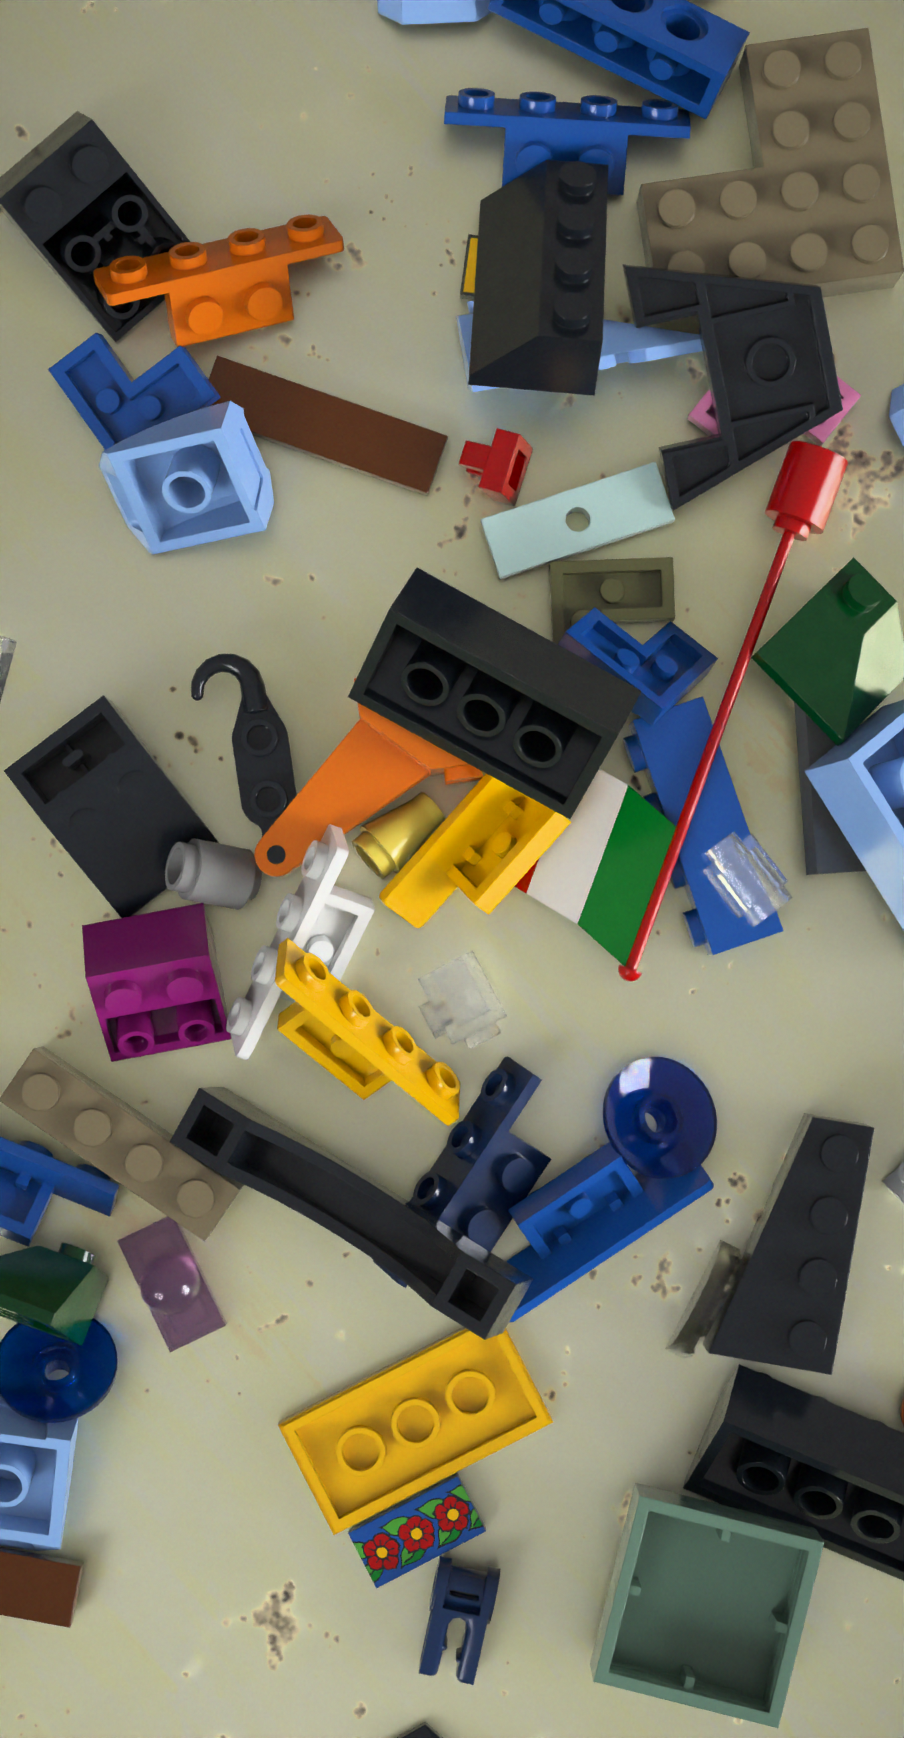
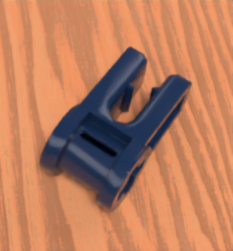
[419,1556,501,1685]

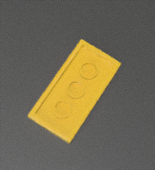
[278,1327,553,1535]

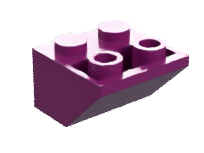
[82,903,232,1062]

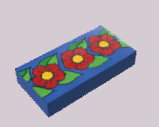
[348,1473,486,1589]

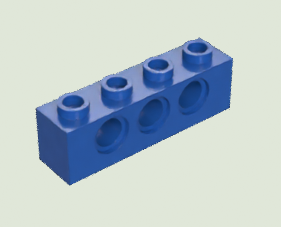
[488,0,750,119]

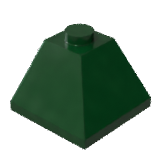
[751,557,904,746]
[0,1243,109,1346]

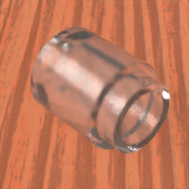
[702,831,792,927]

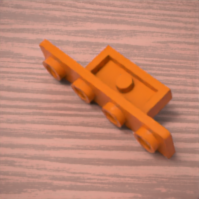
[93,214,344,347]

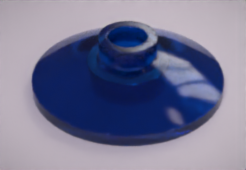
[603,1057,717,1179]
[0,1318,118,1423]

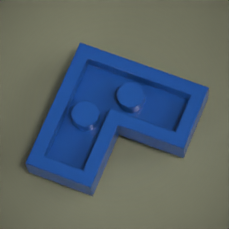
[48,333,221,450]
[557,607,718,726]

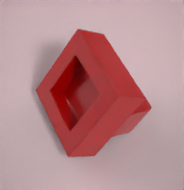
[458,428,533,506]

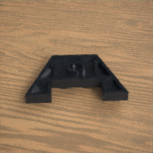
[622,264,843,511]

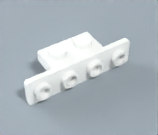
[226,824,375,1060]

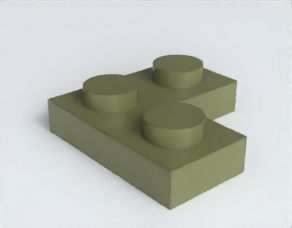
[549,557,675,644]

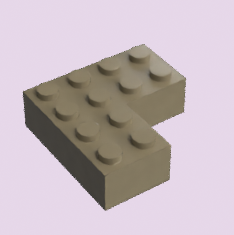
[636,28,904,316]

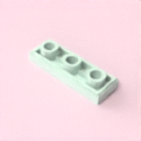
[481,461,675,580]

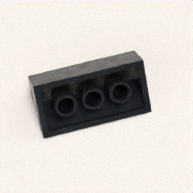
[468,159,608,396]
[348,567,641,819]
[683,1364,904,1581]

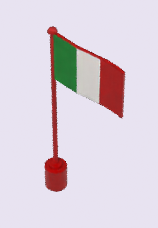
[514,441,848,982]

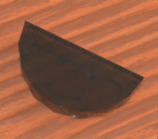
[665,1240,741,1358]

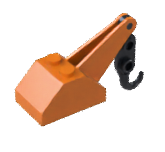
[191,654,483,877]

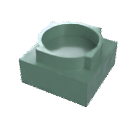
[590,1483,824,1728]

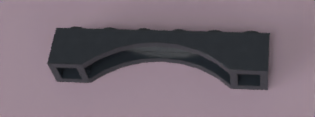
[170,1087,533,1340]

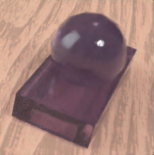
[117,1216,227,1352]

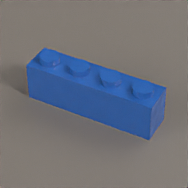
[623,696,783,955]

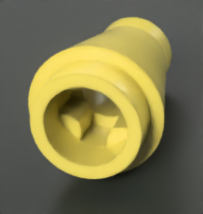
[352,792,445,879]

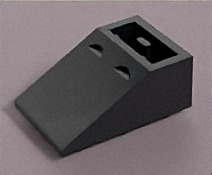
[0,111,190,342]
[4,695,219,918]

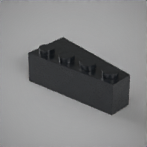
[703,1113,874,1375]

